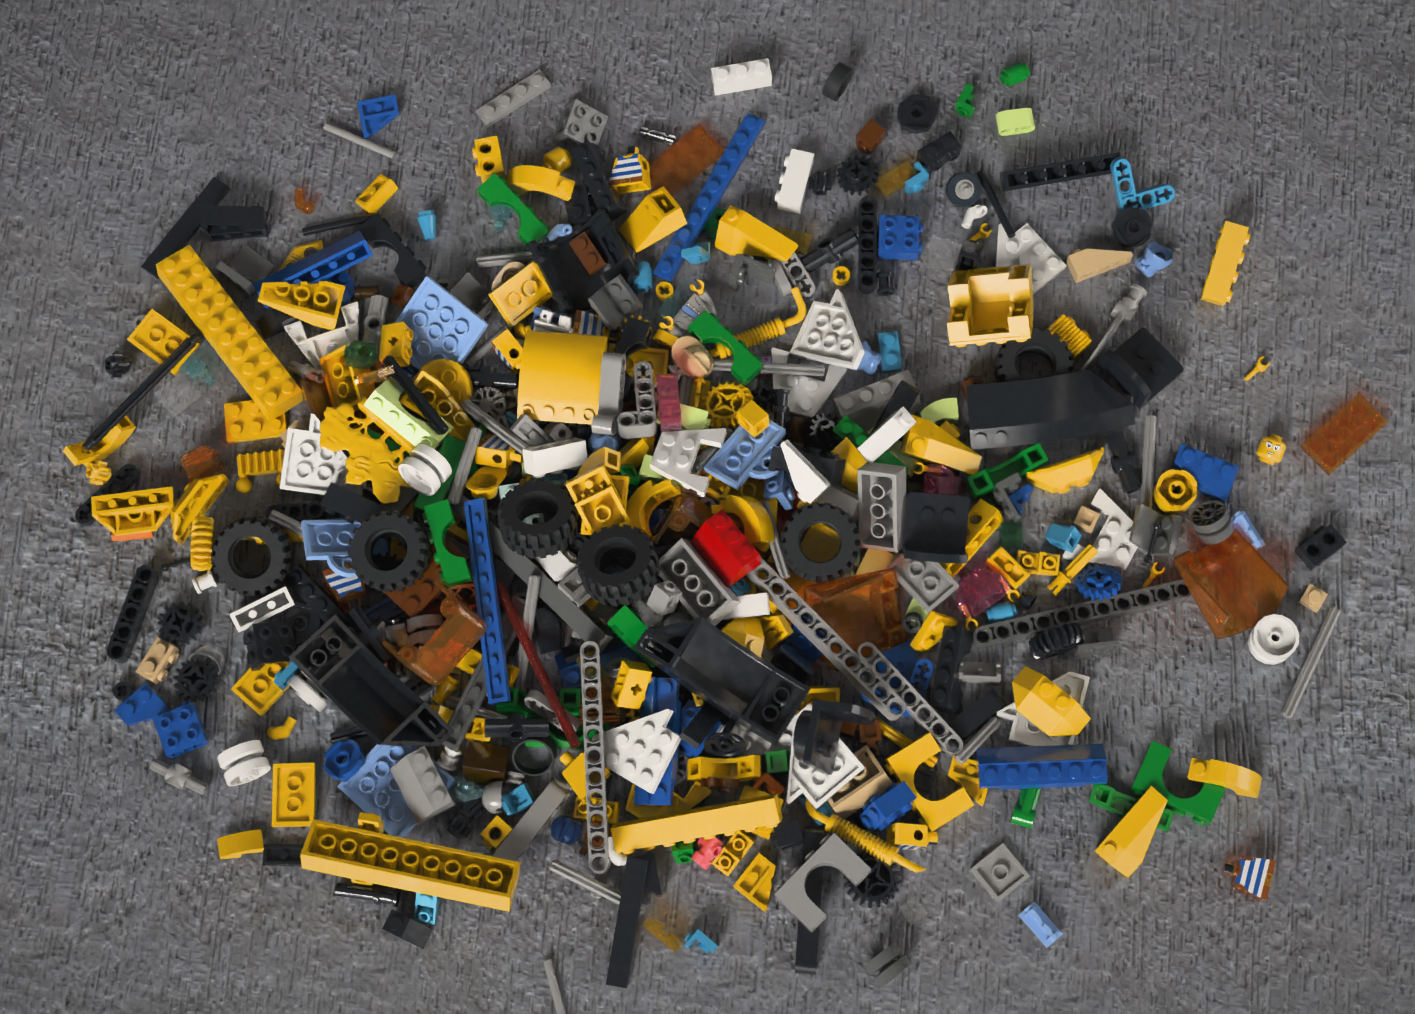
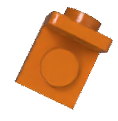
[753,771,786,795]

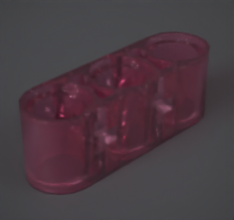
[656,373,682,431]

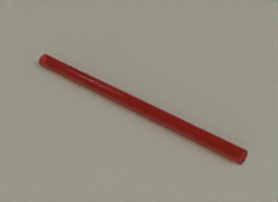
[496,581,581,749]

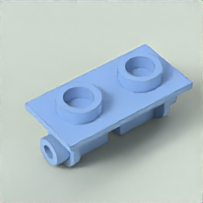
[1231,511,1266,555]
[1018,901,1063,948]

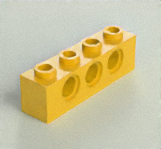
[938,499,1004,578]

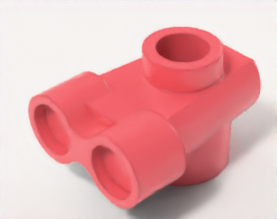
[691,837,724,870]

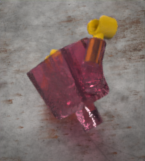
[911,461,966,495]
[956,567,1019,631]

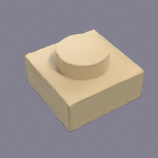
[1073,506,1100,534]
[1299,584,1328,613]

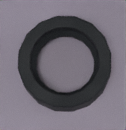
[822,62,853,101]

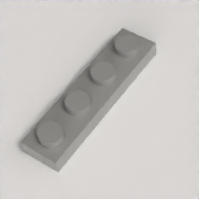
[476,69,551,128]

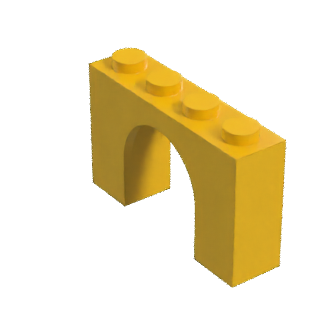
[885,733,974,832]

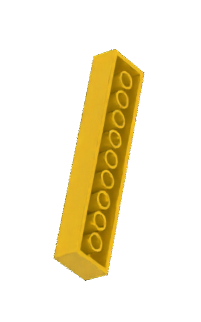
[156,245,303,422]
[300,819,520,912]

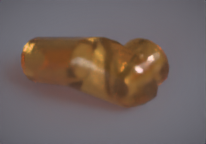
[294,189,315,214]

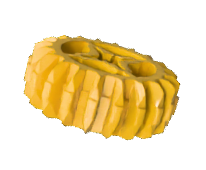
[701,380,754,430]
[190,516,215,571]

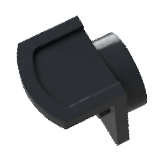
[1098,328,1184,409]
[902,491,970,563]
[793,699,876,775]

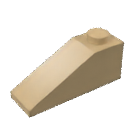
[1066,249,1133,283]

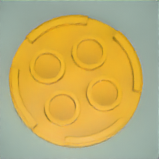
[419,359,473,407]

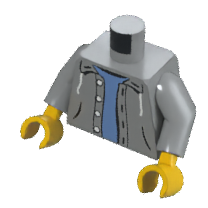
[659,279,717,338]

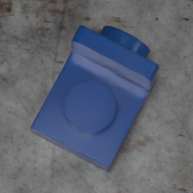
[1008,484,1033,516]

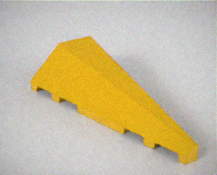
[831,437,867,495]

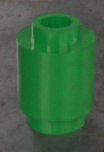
[999,62,1030,87]

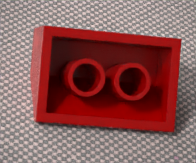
[690,509,761,588]

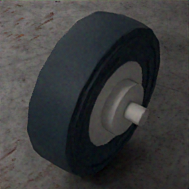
[946,172,982,207]

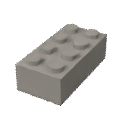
[858,462,906,553]
[659,538,741,626]

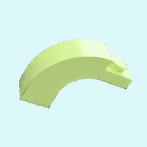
[920,398,959,464]

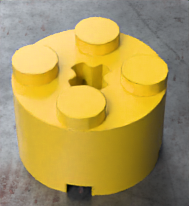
[1153,469,1197,515]

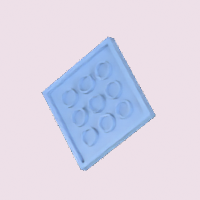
[395,276,489,371]
[337,744,456,838]

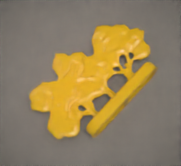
[320,397,415,504]

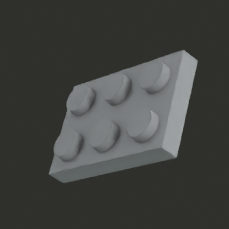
[887,554,960,614]

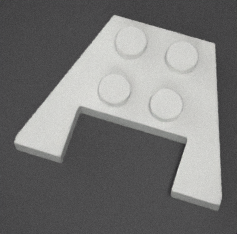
[284,302,359,370]
[771,347,847,419]
[650,428,727,497]
[1062,489,1138,570]

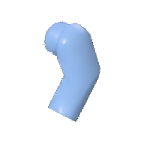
[544,224,573,242]

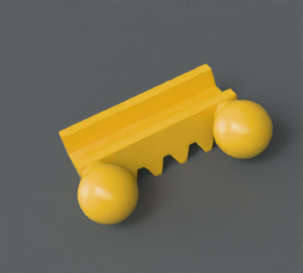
[236,449,284,494]

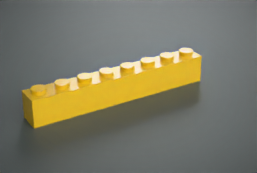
[610,793,783,854]

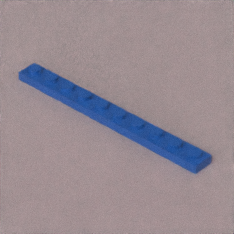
[653,113,765,283]
[464,498,511,705]

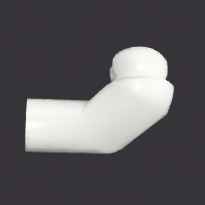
[961,205,988,229]
[608,837,627,866]

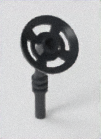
[704,718,746,759]

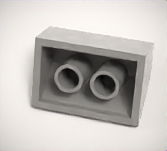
[390,746,455,825]

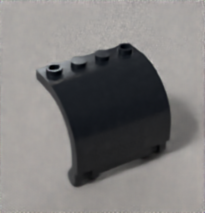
[525,209,640,314]

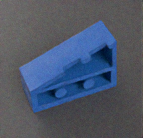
[1170,444,1239,504]

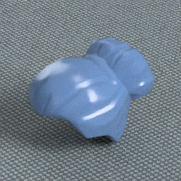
[1135,241,1173,278]
[849,341,882,374]
[588,433,621,453]

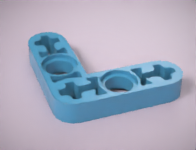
[1110,157,1175,210]

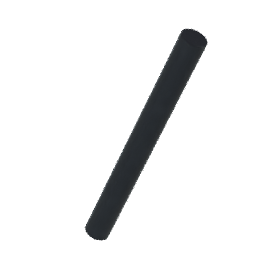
[977,170,1015,238]
[302,212,381,236]

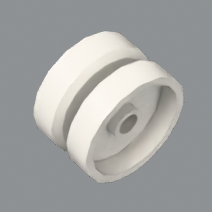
[398,444,452,496]
[1248,614,1299,665]
[287,670,327,712]
[217,740,271,786]

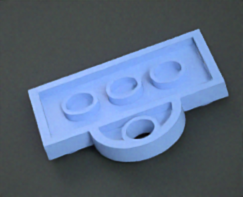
[704,420,786,491]
[301,519,388,577]

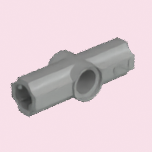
[362,295,389,357]

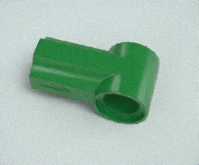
[1010,788,1041,829]

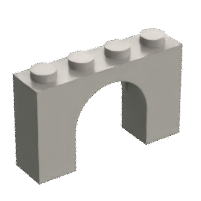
[774,833,871,933]

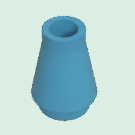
[417,210,436,241]

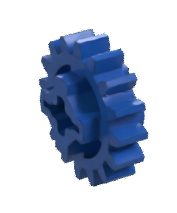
[1076,563,1122,601]

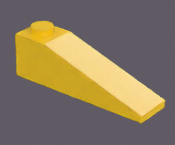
[258,281,345,330]
[899,415,982,475]

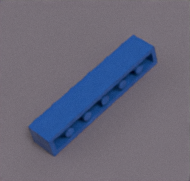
[253,231,373,309]

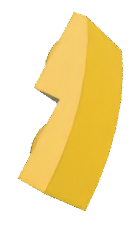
[1016,550,1060,576]
[573,797,621,824]
[217,829,264,859]
[711,830,755,876]

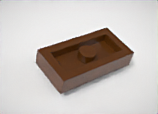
[569,231,607,276]

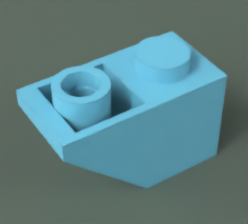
[414,892,441,925]

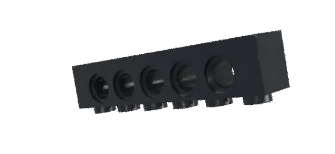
[999,152,1122,192]

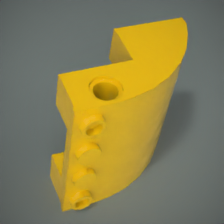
[947,264,1034,347]
[517,330,608,425]

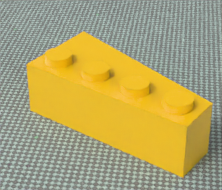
[1200,221,1251,306]

